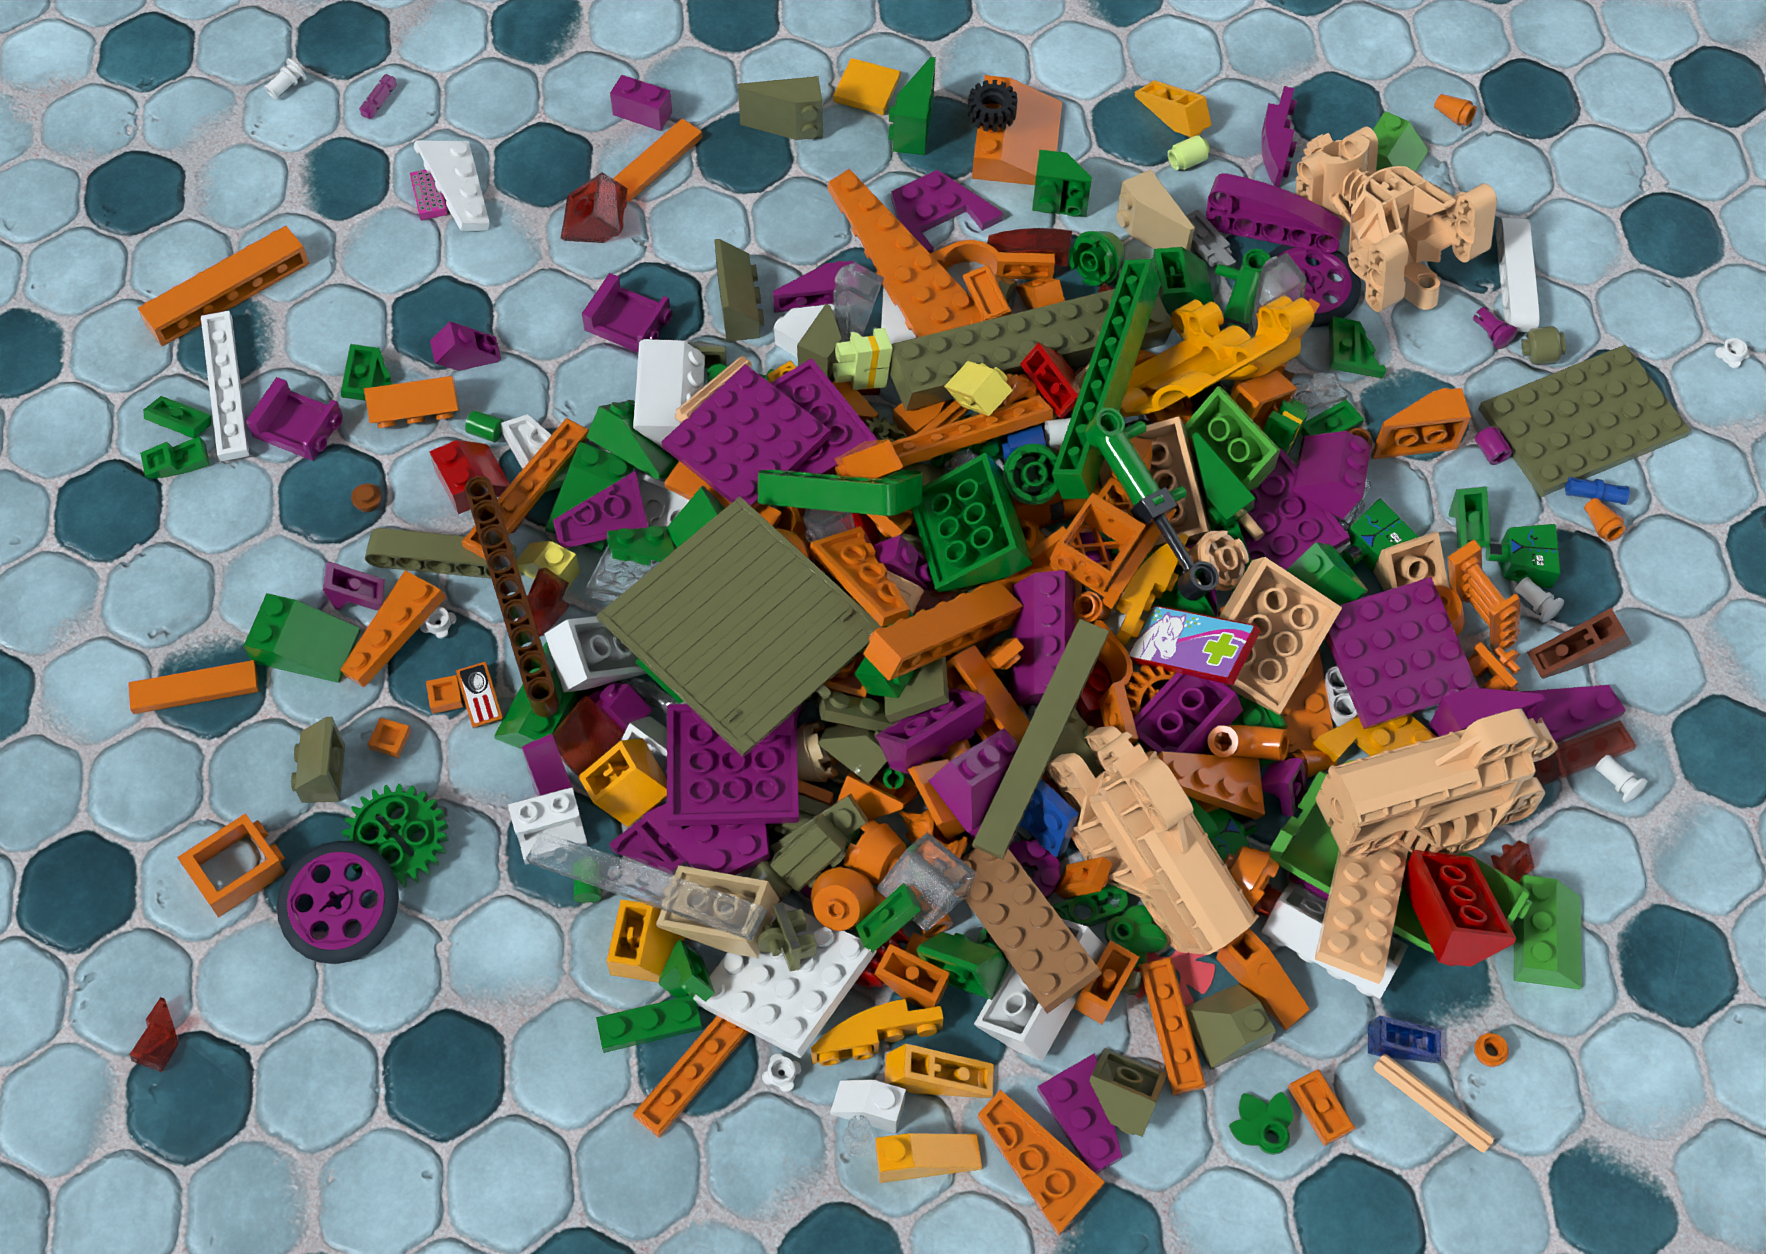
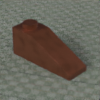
[1527,608,1632,679]

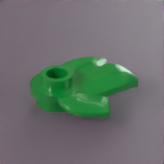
[1104,905,1168,969]
[1229,1092,1294,1155]

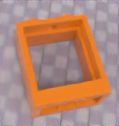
[1230,370,1298,431]
[1049,493,1146,593]
[177,813,286,918]

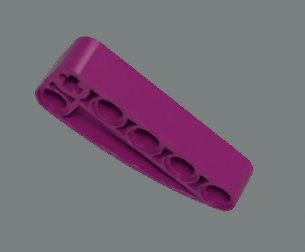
[1206,173,1345,253]

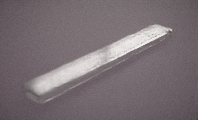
[526,831,766,941]

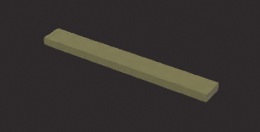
[972,619,1109,860]

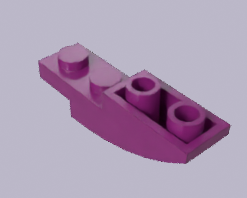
[1261,86,1297,188]

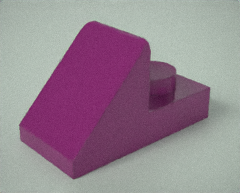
[323,561,385,611]
[1261,757,1308,817]

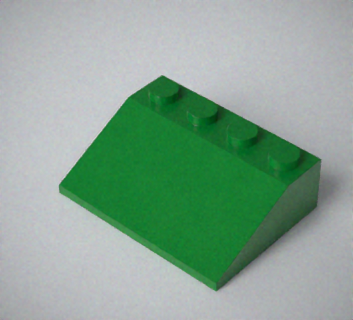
[912,453,1033,592]

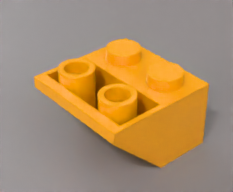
[578,738,667,827]
[606,899,686,983]

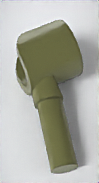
[1122,971,1142,995]

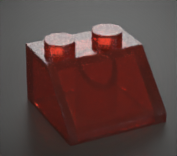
[561,172,628,243]

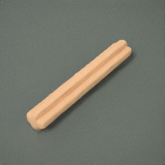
[675,356,752,423]
[1374,1054,1495,1153]

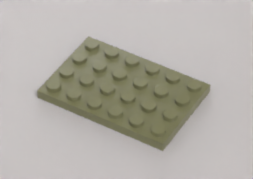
[1478,344,1691,497]

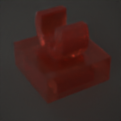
[1491,840,1534,882]

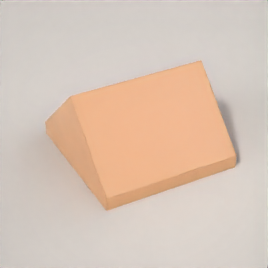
[1373,532,1449,591]

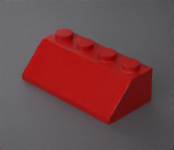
[1402,850,1516,967]

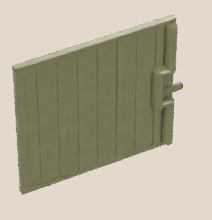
[596,496,884,757]

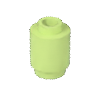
[1168,135,1210,170]

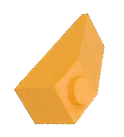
[1134,80,1212,137]
[884,1044,994,1098]
[875,1133,982,1183]

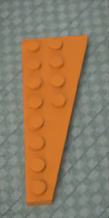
[827,169,983,338]

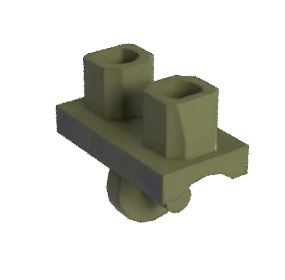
[757,903,817,972]

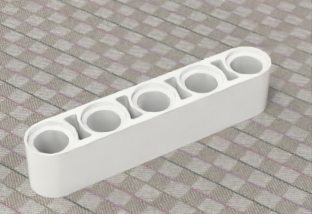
[1496,217,1540,333]

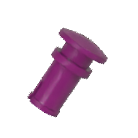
[1473,307,1517,349]

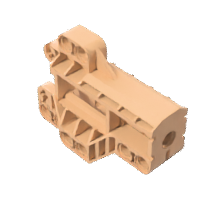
[1315,709,1558,858]
[1047,726,1259,955]

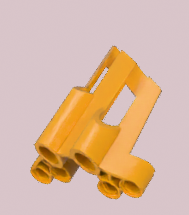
[1070,295,1315,417]

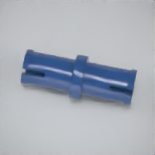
[1565,477,1630,505]

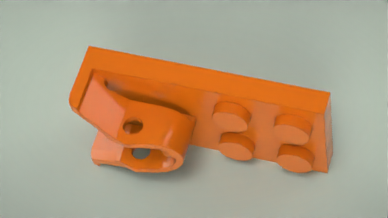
[1281,649,1333,755]

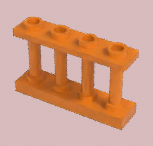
[1448,540,1520,651]

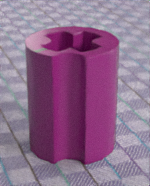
[1475,426,1512,465]

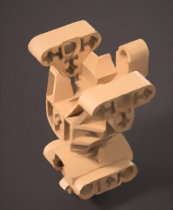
[1296,127,1497,312]

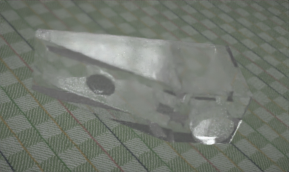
[833,263,884,342]

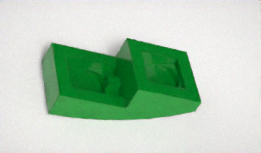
[140,436,210,479]

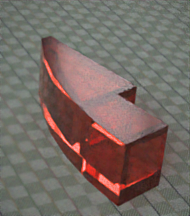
[987,228,1072,266]

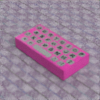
[410,169,448,220]

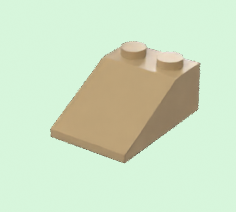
[1116,169,1195,252]
[656,865,779,958]

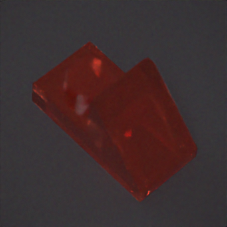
[517,567,570,637]

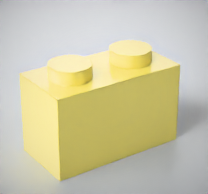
[944,361,1013,416]

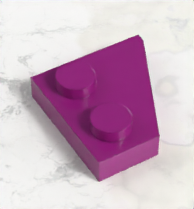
[609,806,688,875]

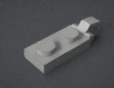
[1186,210,1236,268]

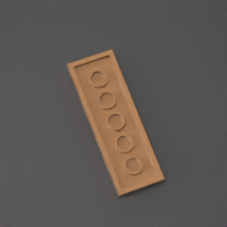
[944,848,1102,1014]

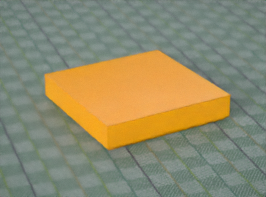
[833,58,901,115]

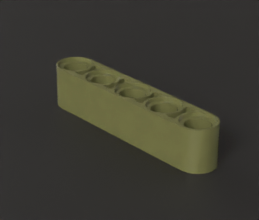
[365,528,516,579]

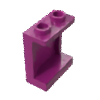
[582,273,672,353]
[246,377,343,461]

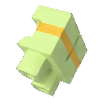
[832,328,893,390]

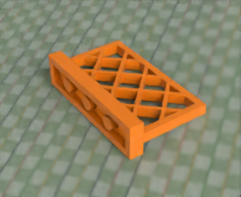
[1051,477,1177,609]

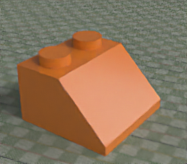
[908,759,966,840]

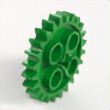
[341,783,449,888]

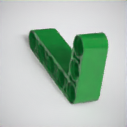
[758,470,923,516]

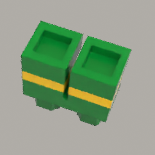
[1263,399,1308,456]

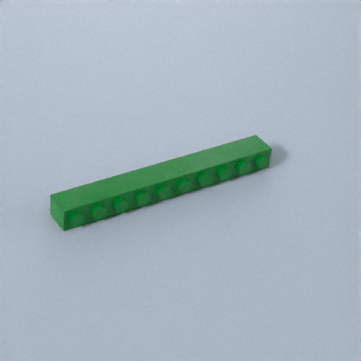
[1052,259,1161,499]

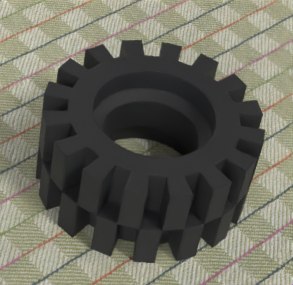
[968,80,1018,132]

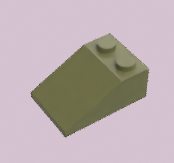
[737,76,823,140]

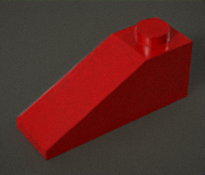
[1020,342,1080,419]

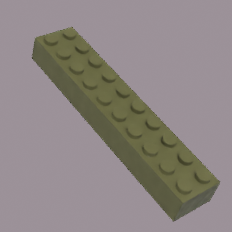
[889,289,1174,411]

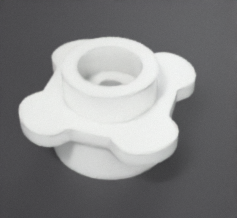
[1715,338,1750,368]
[420,607,456,639]
[762,1054,801,1093]

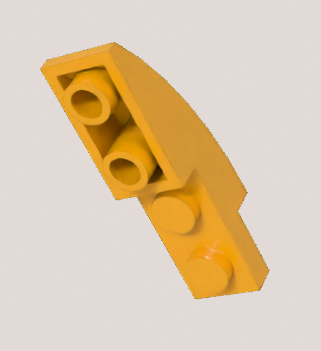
[1115,533,1190,646]
[811,999,943,1066]

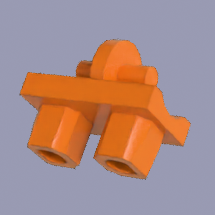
[1467,642,1521,691]

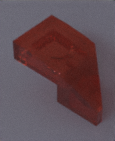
[1252,884,1282,918]
[129,997,179,1072]

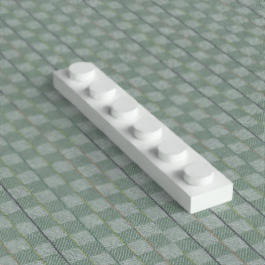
[201,311,250,462]

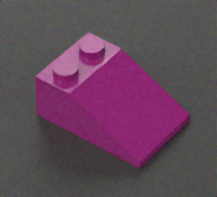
[1429,687,1545,737]

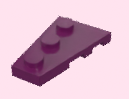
[553,471,648,548]
[1520,685,1626,743]
[1037,1053,1122,1174]

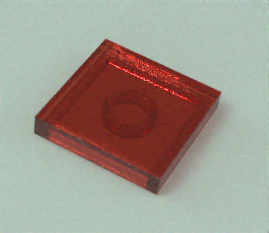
[552,696,625,776]

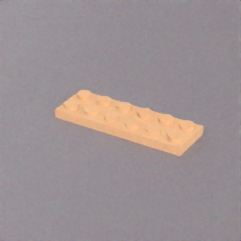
[1314,844,1408,984]

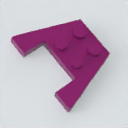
[891,170,1003,253]
[643,803,770,875]

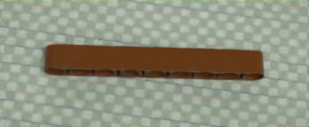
[465,476,560,717]

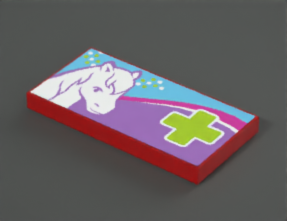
[1128,605,1261,685]

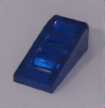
[1368,1015,1441,1064]

